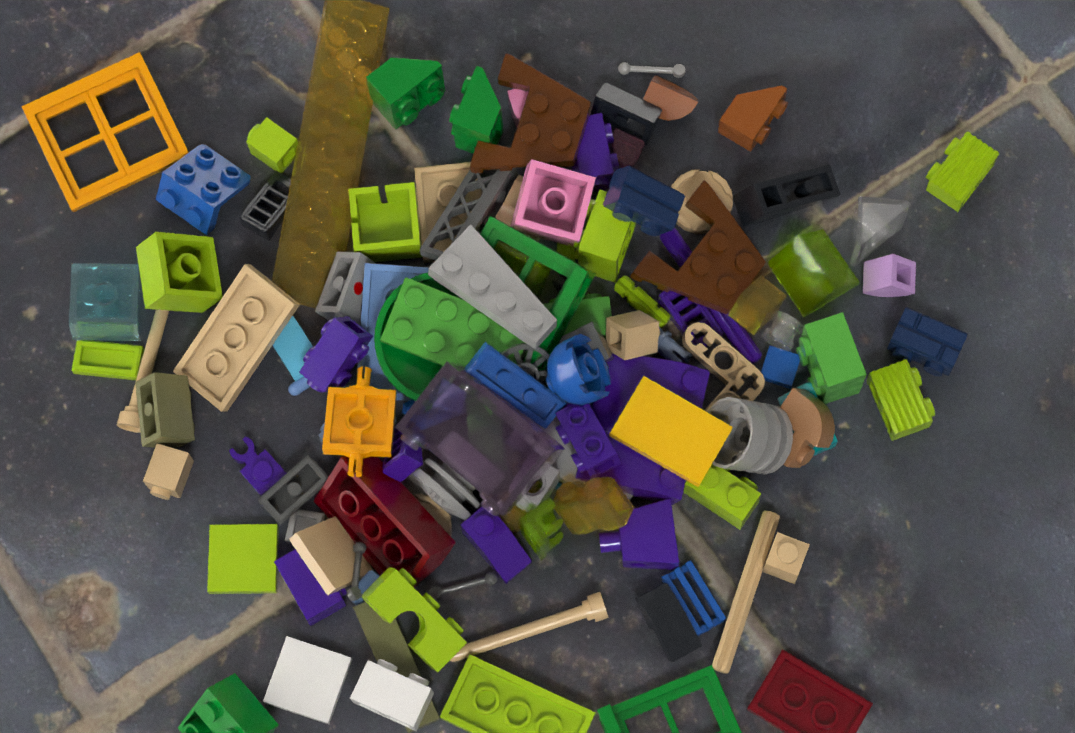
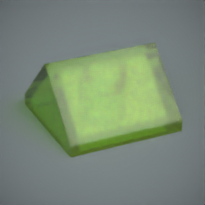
[768,229,860,317]

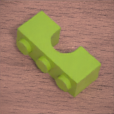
[361,567,467,672]

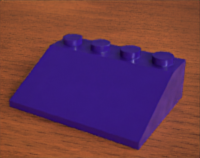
[575,353,710,505]

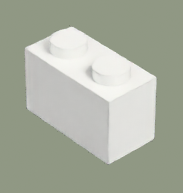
[350,659,434,732]

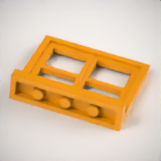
[21,52,189,212]

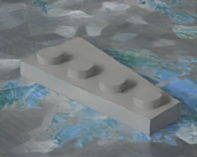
[428,224,557,350]

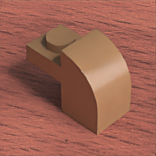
[780,388,835,468]

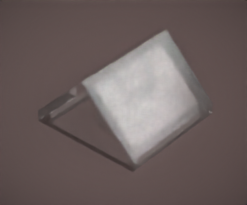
[850,196,911,267]

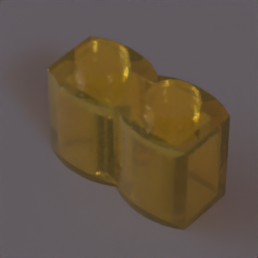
[551,477,634,535]

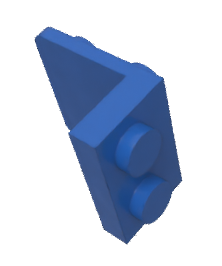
[155,144,251,235]

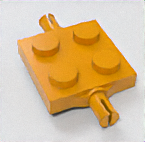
[322,366,397,477]

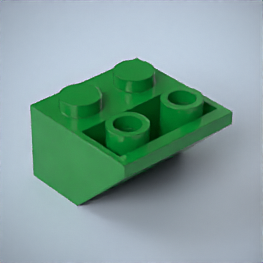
[366,57,445,130]
[449,66,504,154]
[178,673,279,733]

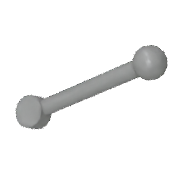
[618,62,685,78]

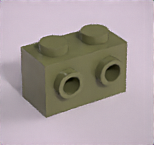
[135,372,195,449]

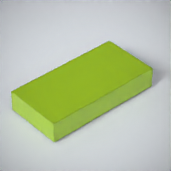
[72,339,144,380]

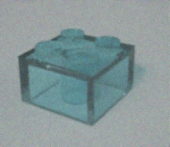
[69,263,141,341]

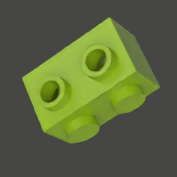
[684,464,761,530]

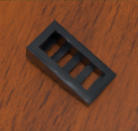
[239,171,304,241]

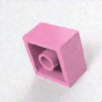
[511,159,596,247]

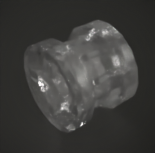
[762,311,804,352]

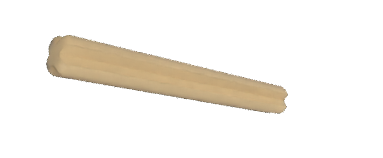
[712,510,780,674]

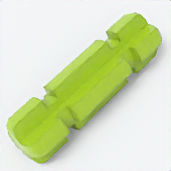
[614,275,671,329]

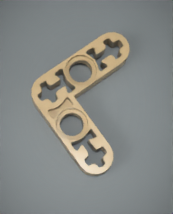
[682,322,765,412]

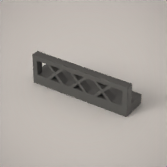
[420,168,518,261]

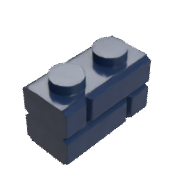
[603,165,685,236]
[887,307,968,376]

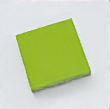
[207,524,279,594]

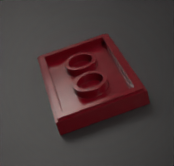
[747,649,873,733]

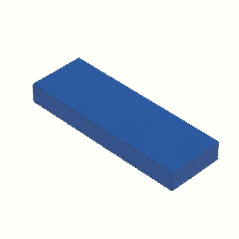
[464,341,566,430]

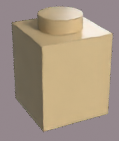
[606,310,660,360]
[143,443,194,500]
[763,532,810,584]

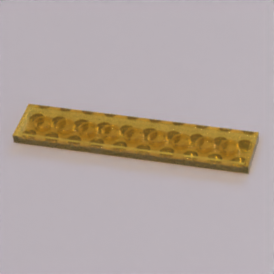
[272,0,390,308]

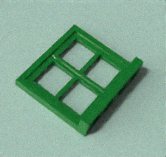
[480,216,596,380]
[597,665,742,733]

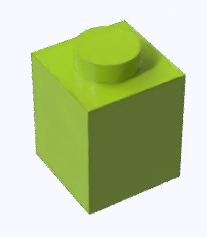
[246,117,301,174]

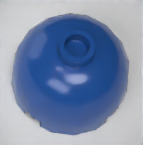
[546,334,611,405]

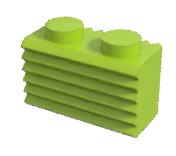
[926,132,999,212]
[867,359,935,441]

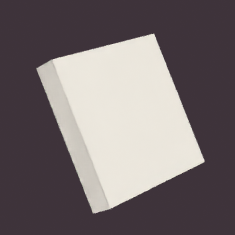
[263,636,353,725]

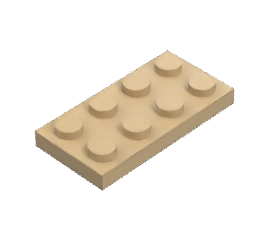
[173,264,300,412]

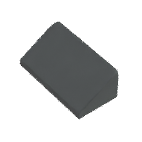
[258,455,329,525]

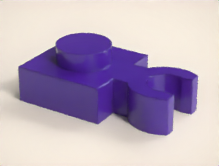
[229,436,287,496]

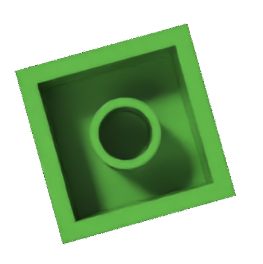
[796,312,867,404]

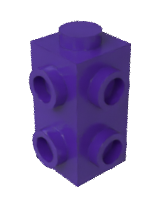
[572,113,619,192]
[299,316,373,393]
[555,402,622,480]

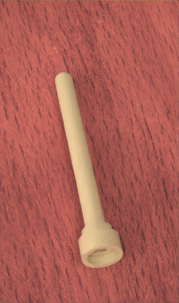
[117,310,169,433]
[450,592,609,662]

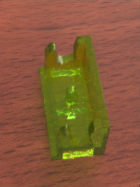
[519,497,564,561]

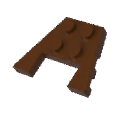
[470,54,592,173]
[630,180,766,314]

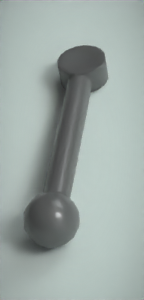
[347,541,366,601]
[428,572,498,600]

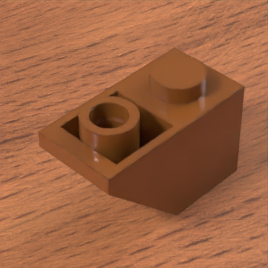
[718,85,788,152]

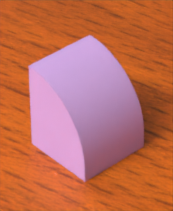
[863,254,916,297]

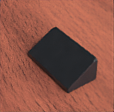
[590,83,662,146]

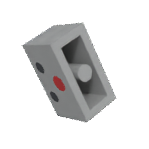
[315,252,376,326]

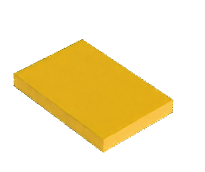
[609,376,733,487]

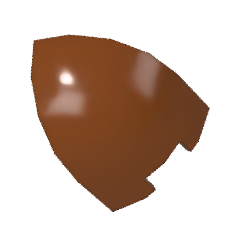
[643,75,698,121]

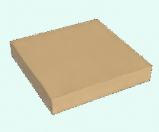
[289,516,374,595]

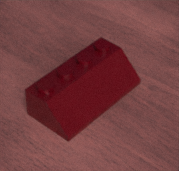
[314,456,456,588]

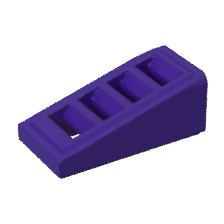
[658,291,724,348]
[382,417,423,482]

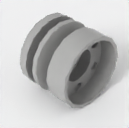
[708,397,793,475]
[413,431,505,521]

